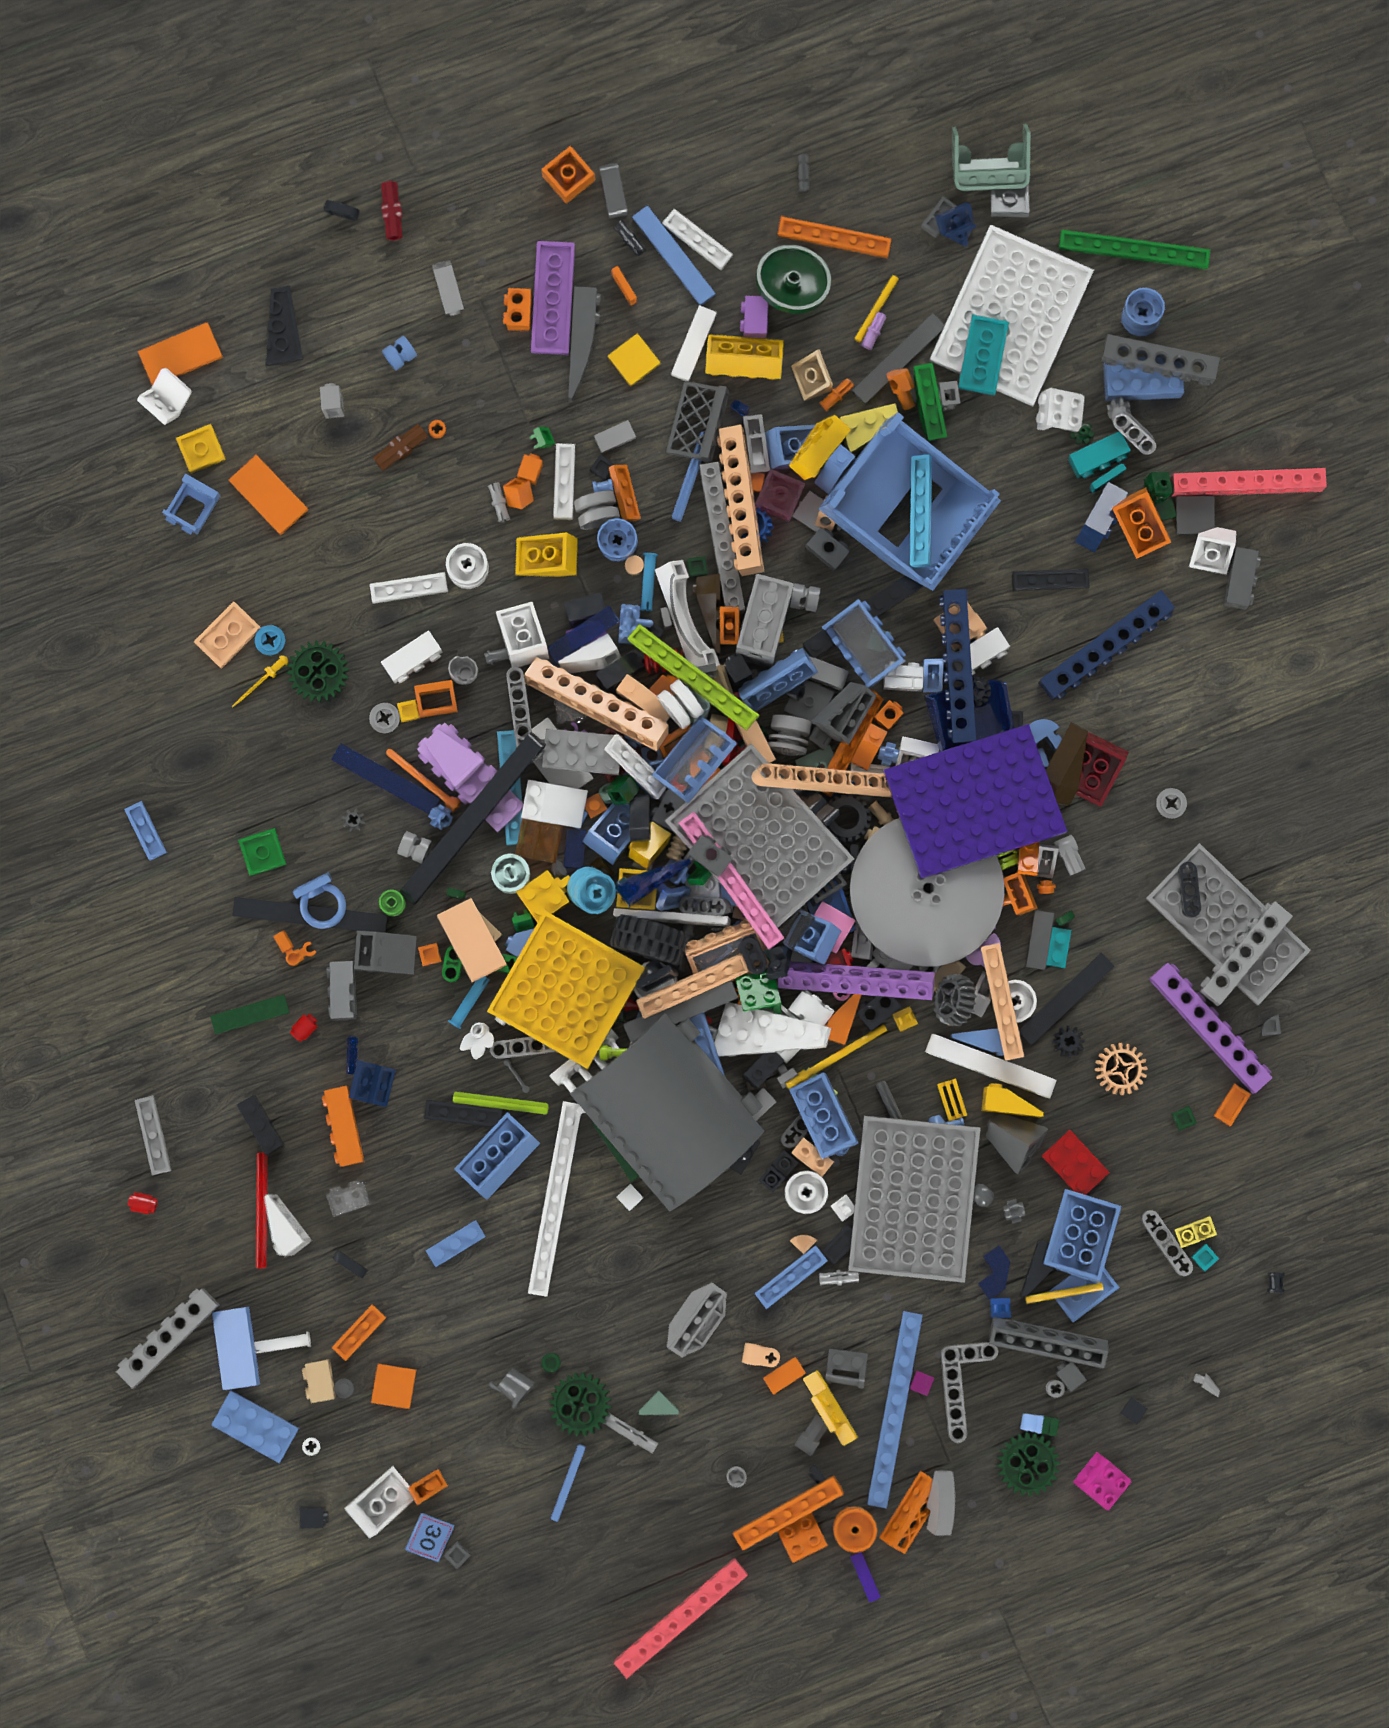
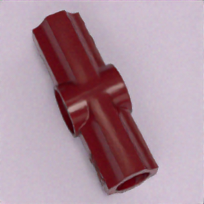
[381,181,403,241]

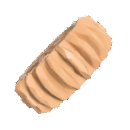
[1095,1043,1147,1095]

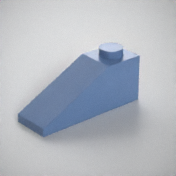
[950,1028,1004,1056]

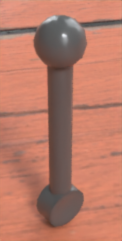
[503,1059,530,1093]

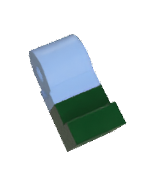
[1020,1413,1059,1437]

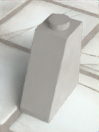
[432,260,464,316]

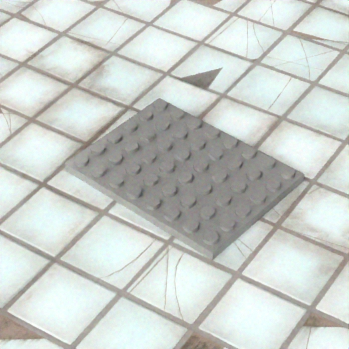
[665,744,854,928]
[848,1116,980,1283]

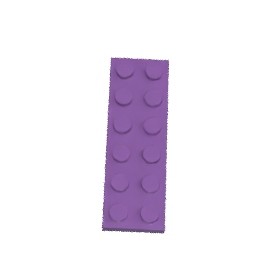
[531,241,575,355]

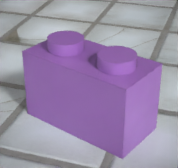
[740,296,768,338]

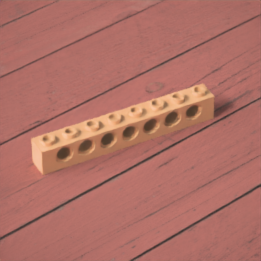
[717,425,764,576]
[525,657,669,751]

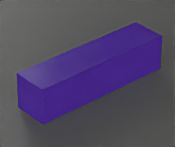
[849,1552,881,1602]

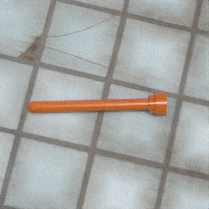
[386,749,462,813]

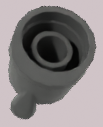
[489,1368,535,1409]

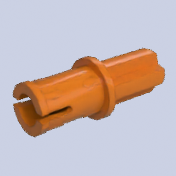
[820,379,854,411]

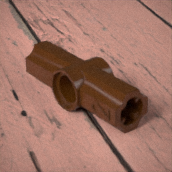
[373,424,428,471]

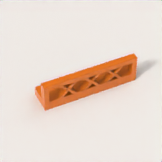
[879,1471,933,1554]

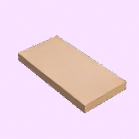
[437,898,506,982]

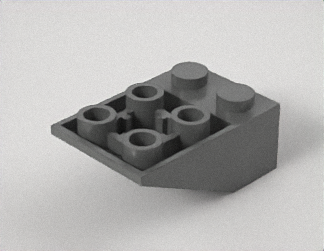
[354,931,417,975]

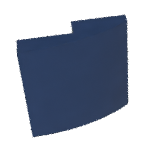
[349,1060,396,1107]

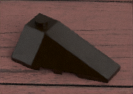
[1045,722,1088,805]

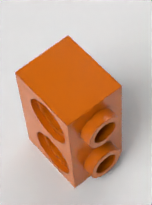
[503,288,532,331]

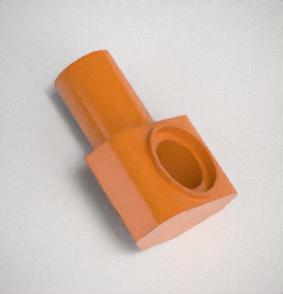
[887,369,915,410]

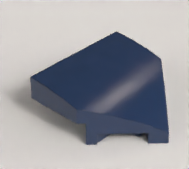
[935,202,977,247]

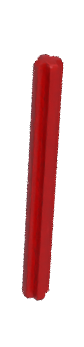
[256,1152,268,1269]

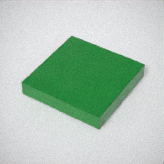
[238,828,287,877]

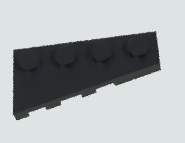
[266,285,304,367]

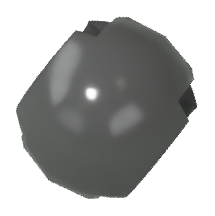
[973,1184,994,1207]

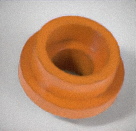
[1037,880,1056,894]

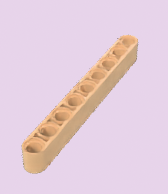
[752,763,892,797]

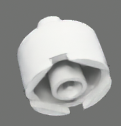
[788,990,835,1026]

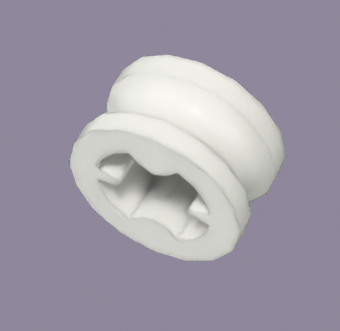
[302,1438,320,1456]

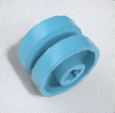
[567,867,616,914]

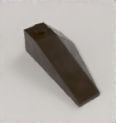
[693,574,720,656]

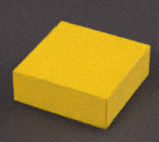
[397,699,420,723]

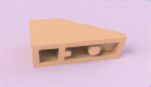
[616,674,670,722]

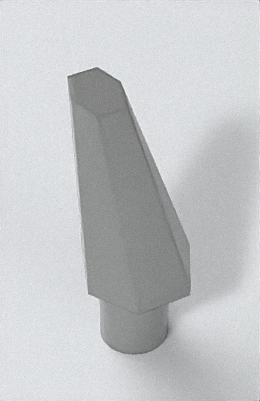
[1193,1374,1220,1397]

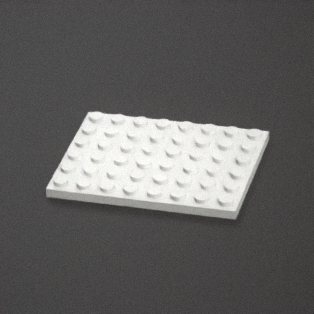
[930,225,1094,406]

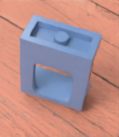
[162,474,221,535]

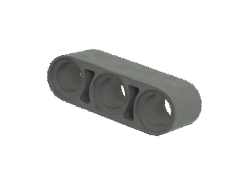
[599,163,628,219]

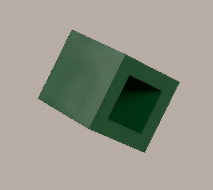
[606,775,640,805]

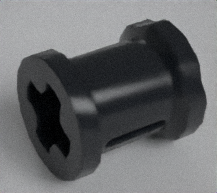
[1267,1272,1285,1293]

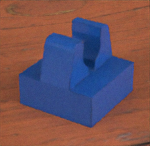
[990,1298,1011,1318]

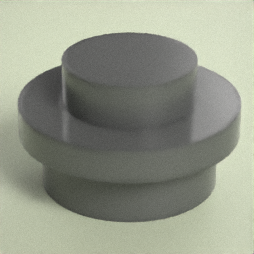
[334,1378,354,1398]

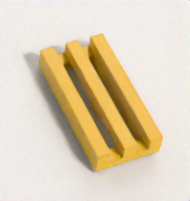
[937,1079,967,1121]

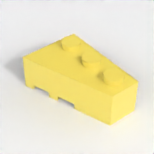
[840,403,898,455]

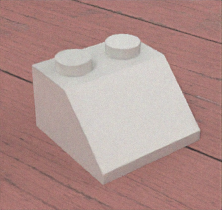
[895,736,940,766]

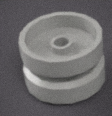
[574,491,620,529]

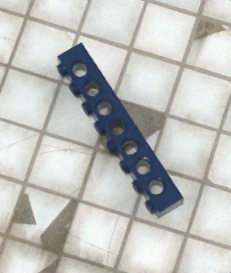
[939,589,976,745]
[1038,590,1175,700]

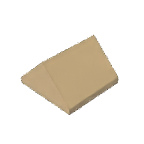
[791,350,833,400]

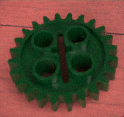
[287,640,349,703]
[549,1372,612,1437]
[996,1432,1061,1497]

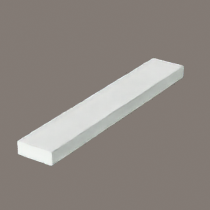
[613,908,730,927]

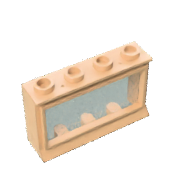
[684,919,769,982]

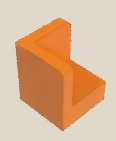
[503,478,534,509]

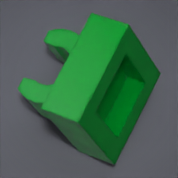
[530,427,555,449]
[512,909,535,933]

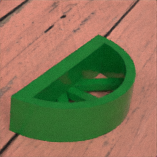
[913,363,947,441]

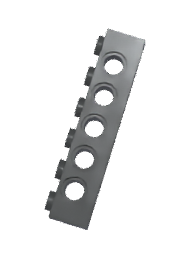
[1101,334,1220,385]
[989,1316,1109,1368]

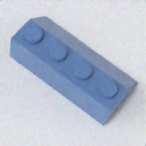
[738,648,818,712]
[455,1112,540,1200]

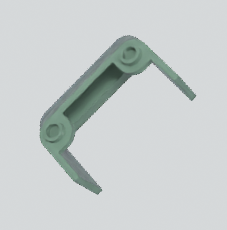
[952,124,1031,191]

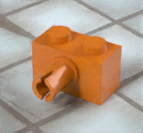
[1003,873,1038,915]

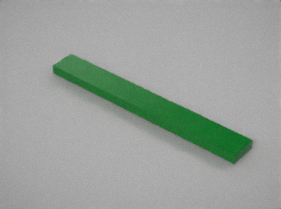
[1058,230,1211,269]

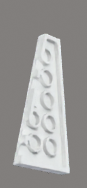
[714,1002,831,1057]

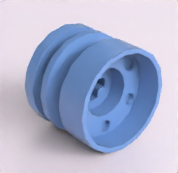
[1121,288,1165,336]
[597,518,638,562]

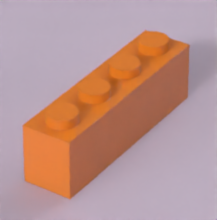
[322,1086,365,1167]

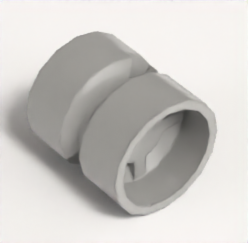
[790,583,820,612]
[397,831,432,864]

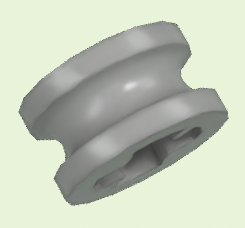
[1046,1380,1065,1398]

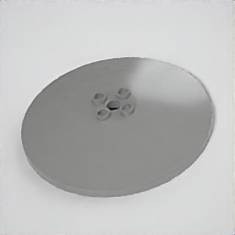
[850,818,1004,967]

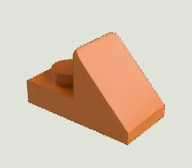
[408,1469,448,1505]

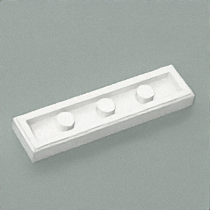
[662,209,733,270]
[671,305,717,382]
[554,444,575,520]
[370,572,448,604]
[604,734,667,799]

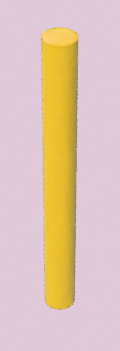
[855,275,899,343]
[1025,1282,1103,1304]

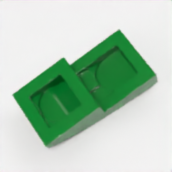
[687,861,712,885]

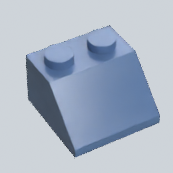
[784,910,841,965]

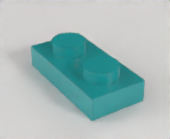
[1046,927,1072,968]

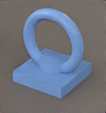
[293,872,346,929]

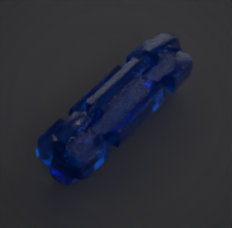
[346,1037,358,1075]

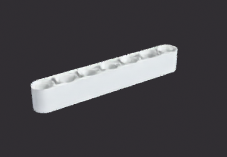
[925,1034,1057,1099]

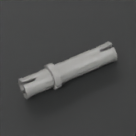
[603,1412,658,1454]

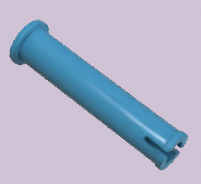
[640,553,658,611]
[448,976,490,1030]

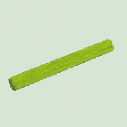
[453,1092,549,1115]

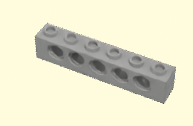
[1199,901,1293,1006]
[116,1288,220,1389]

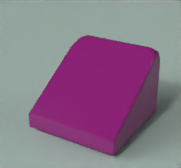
[909,1370,934,1396]

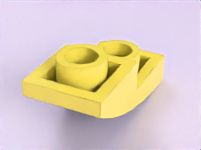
[1175,1216,1217,1248]

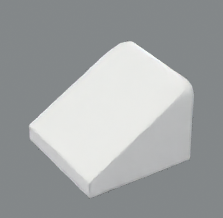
[617,1184,643,1211]

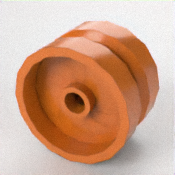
[833,1506,877,1553]

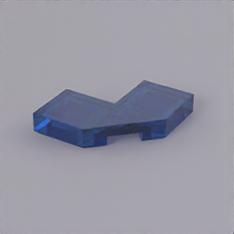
[978,1245,1010,1300]

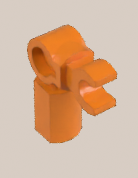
[273,930,316,966]

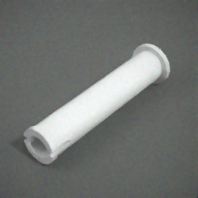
[254,1332,311,1353]

